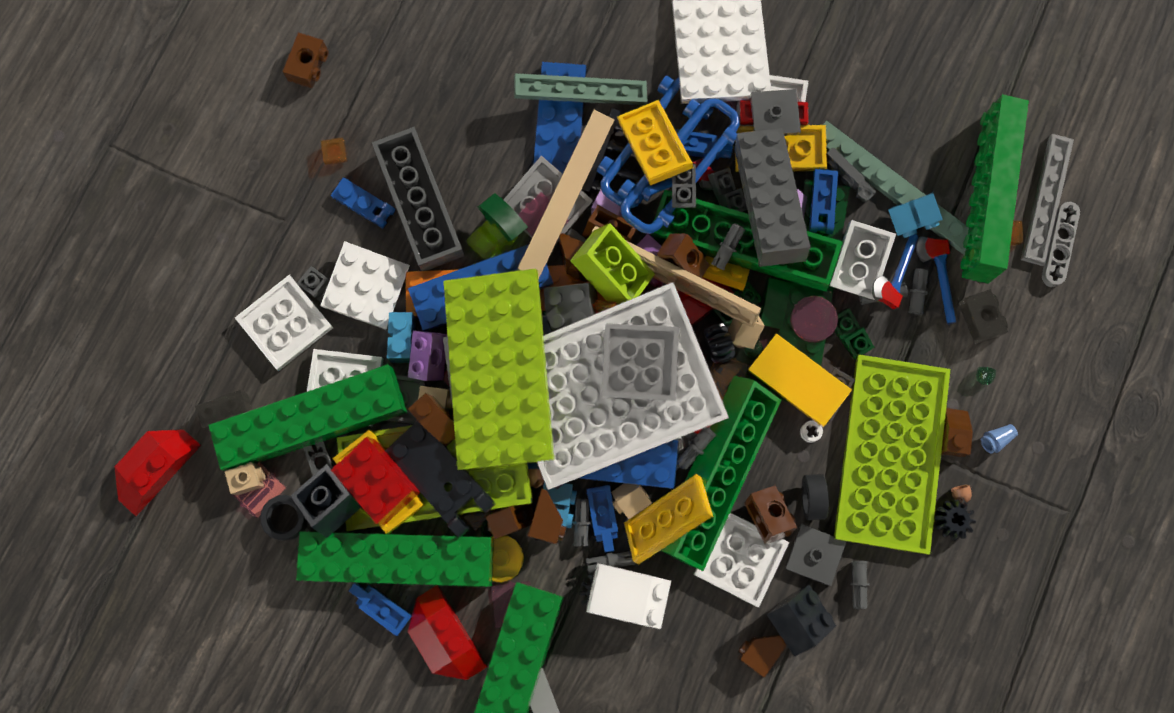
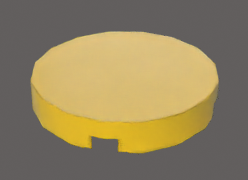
[491,535,524,582]

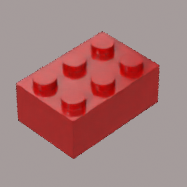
[331,437,420,525]

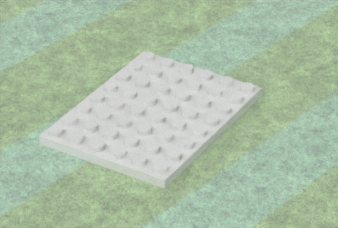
[537,282,729,490]

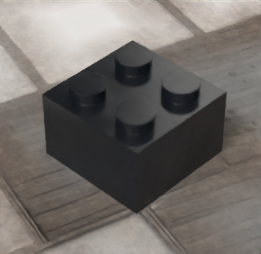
[290,464,362,538]
[767,585,837,657]

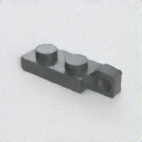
[826,148,876,203]

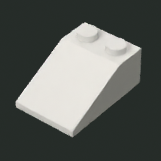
[830,220,896,300]
[586,563,671,629]

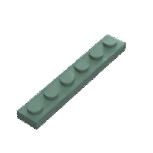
[514,73,647,105]

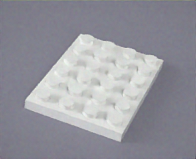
[672,0,771,104]

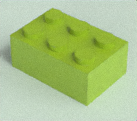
[570,223,655,307]

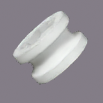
[800,421,823,443]

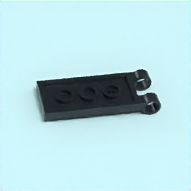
[385,420,496,538]

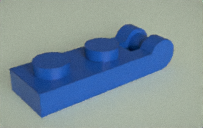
[809,169,838,234]
[331,177,396,228]

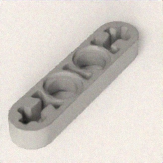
[1042,202,1080,287]

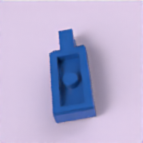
[674,129,733,159]
[586,485,618,553]
[349,583,412,636]

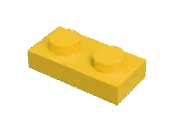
[702,256,749,291]

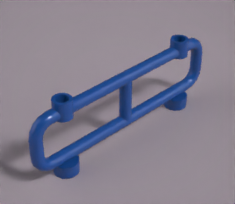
[597,76,714,208]
[617,98,740,234]

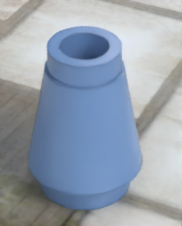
[981,424,1018,453]

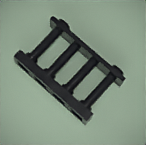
[581,108,644,213]

